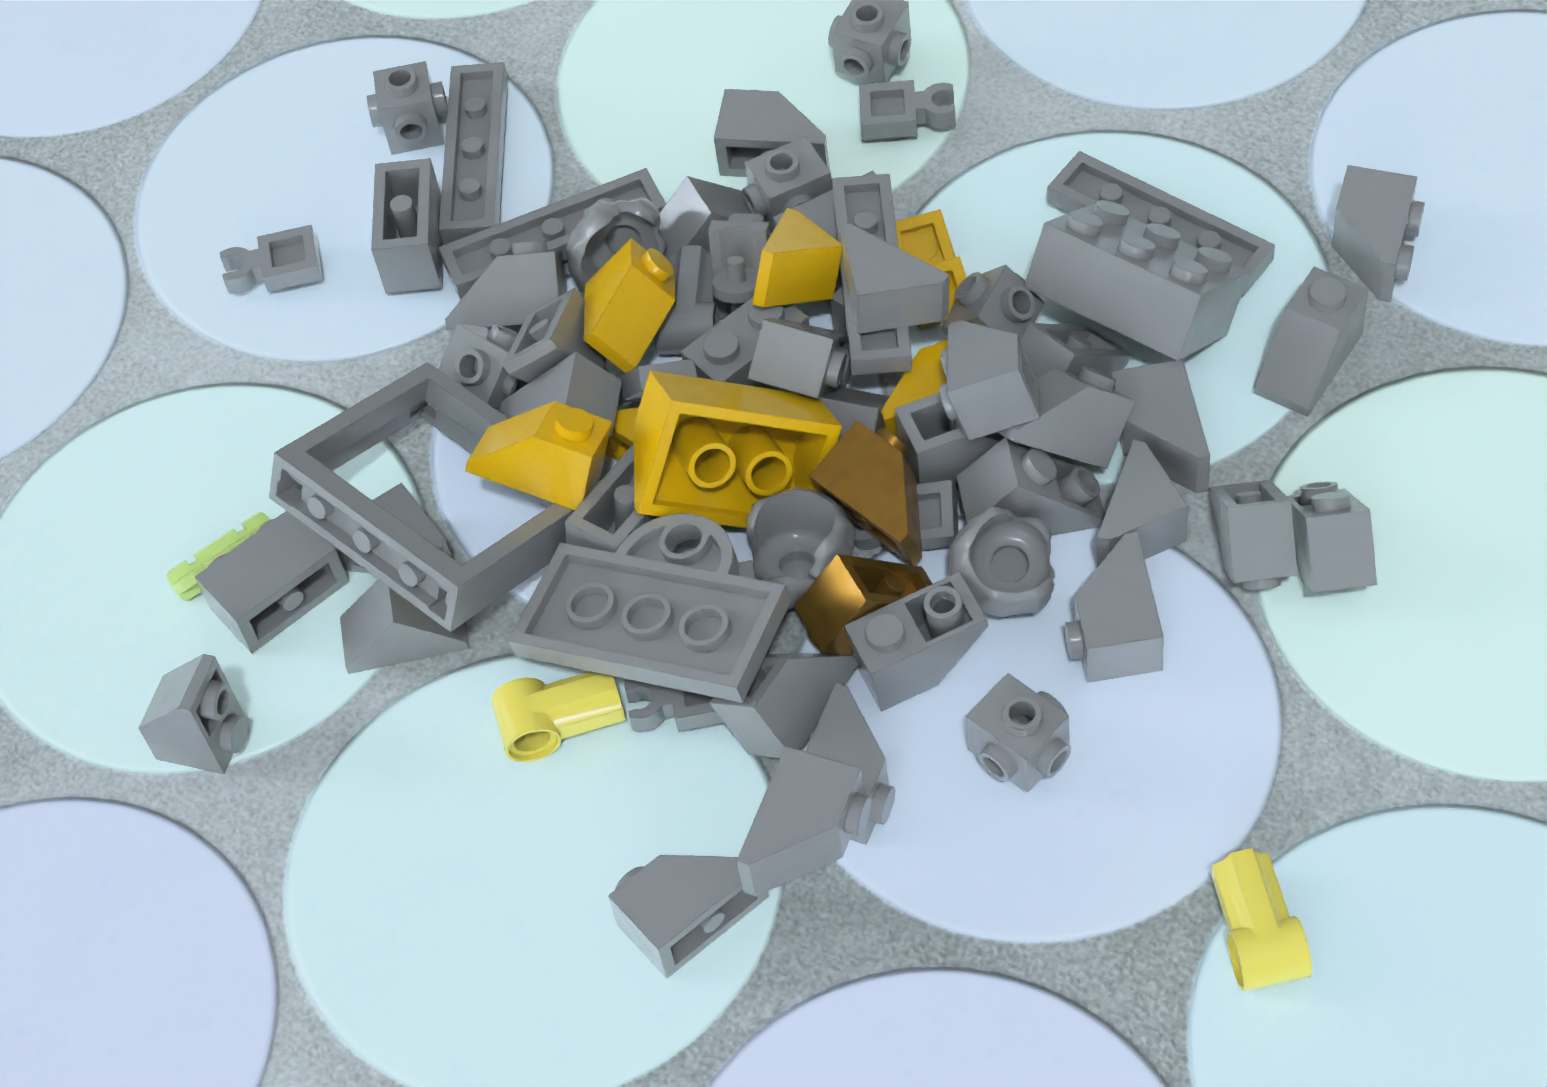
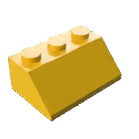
[633,370,842,528]

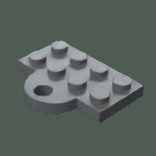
[508,514,791,703]

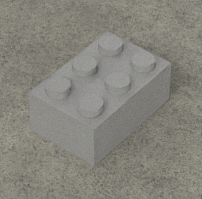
[1024,200,1250,361]

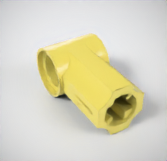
[491,671,626,762]
[1211,848,1312,992]

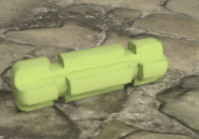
[166,512,270,601]

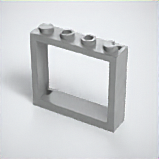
[269,362,599,632]

